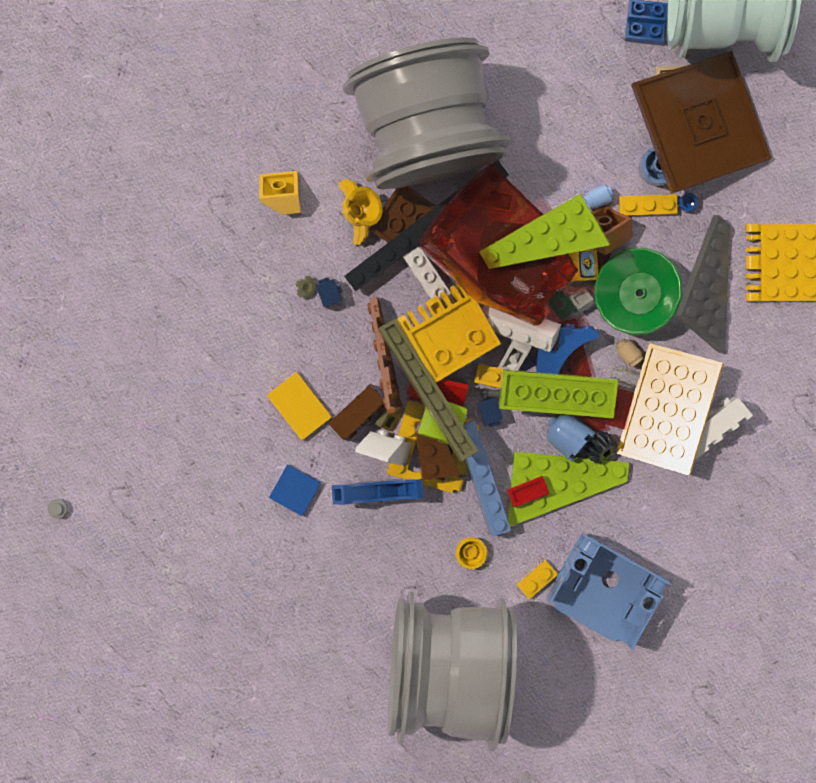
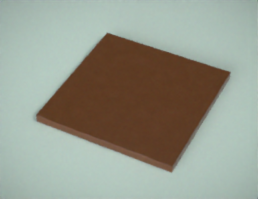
[631,51,772,194]

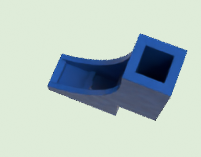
[535,324,599,374]
[332,479,423,505]

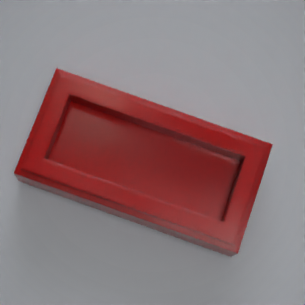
[507,476,550,508]

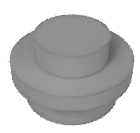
[47,499,67,518]

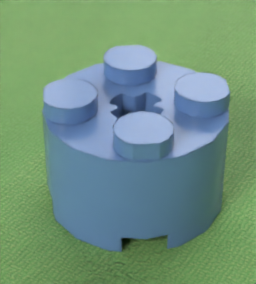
[639,147,667,186]

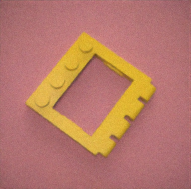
[386,400,480,493]

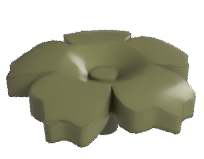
[296,275,317,298]

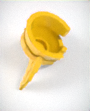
[338,179,383,246]

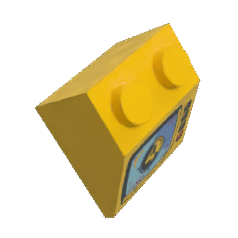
[557,249,598,283]

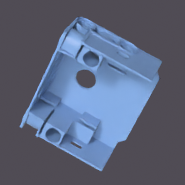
[546,533,672,650]

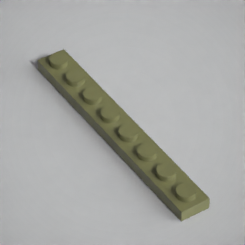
[378,318,478,462]

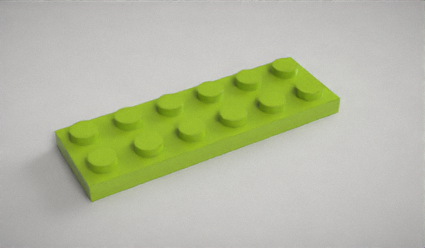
[499,369,618,418]

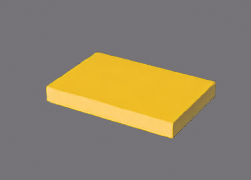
[267,372,332,441]

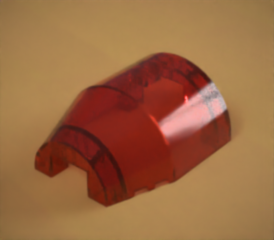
[417,163,578,326]

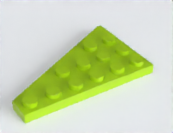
[507,451,629,526]

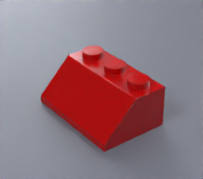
[407,379,468,407]

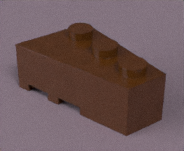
[328,384,385,440]
[413,421,461,480]

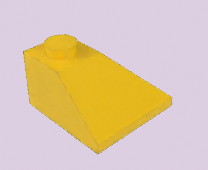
[259,171,301,215]

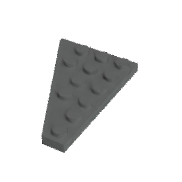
[675,215,730,353]

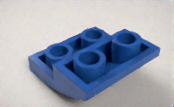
[625,0,668,45]

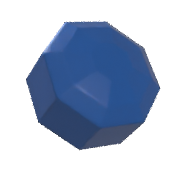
[679,193,698,212]

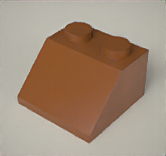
[592,205,633,255]

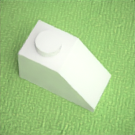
[498,339,531,371]

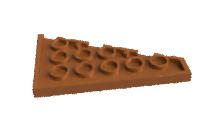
[367,297,403,413]

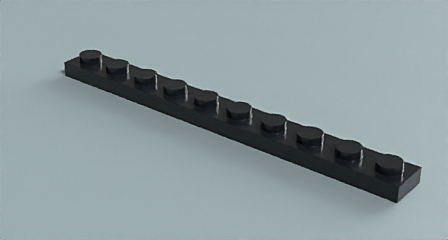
[344,161,509,292]

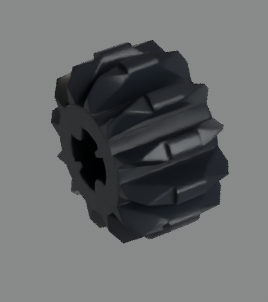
[584,431,618,464]

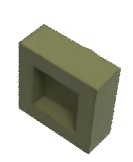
[375,407,399,431]

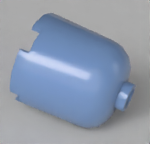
[546,414,596,462]

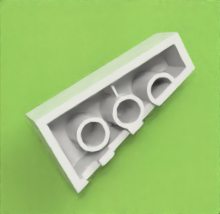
[695,397,753,460]

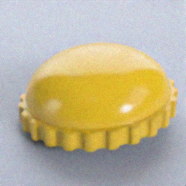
[455,536,488,570]

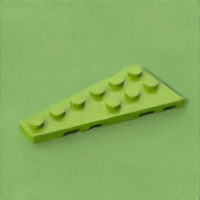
[479,193,610,269]

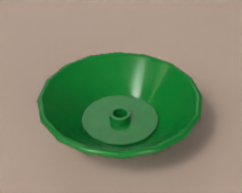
[594,248,682,335]

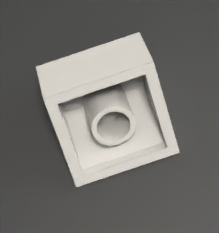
[355,430,412,465]

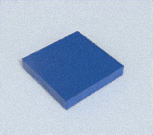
[269,464,321,516]

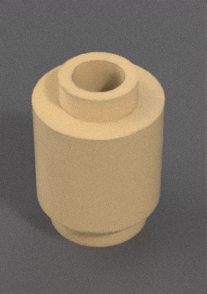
[615,338,643,367]

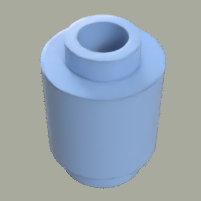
[584,184,614,210]

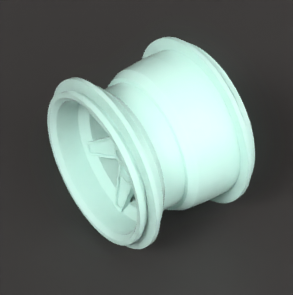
[667,0,801,62]

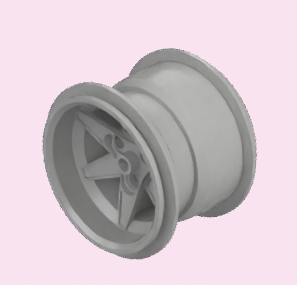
[343,37,512,189]
[388,592,517,751]

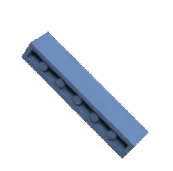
[463,420,511,537]

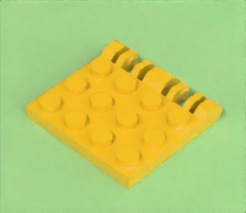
[745,224,816,301]
[397,280,501,382]

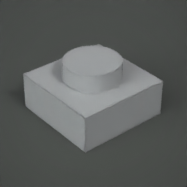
[568,287,595,313]

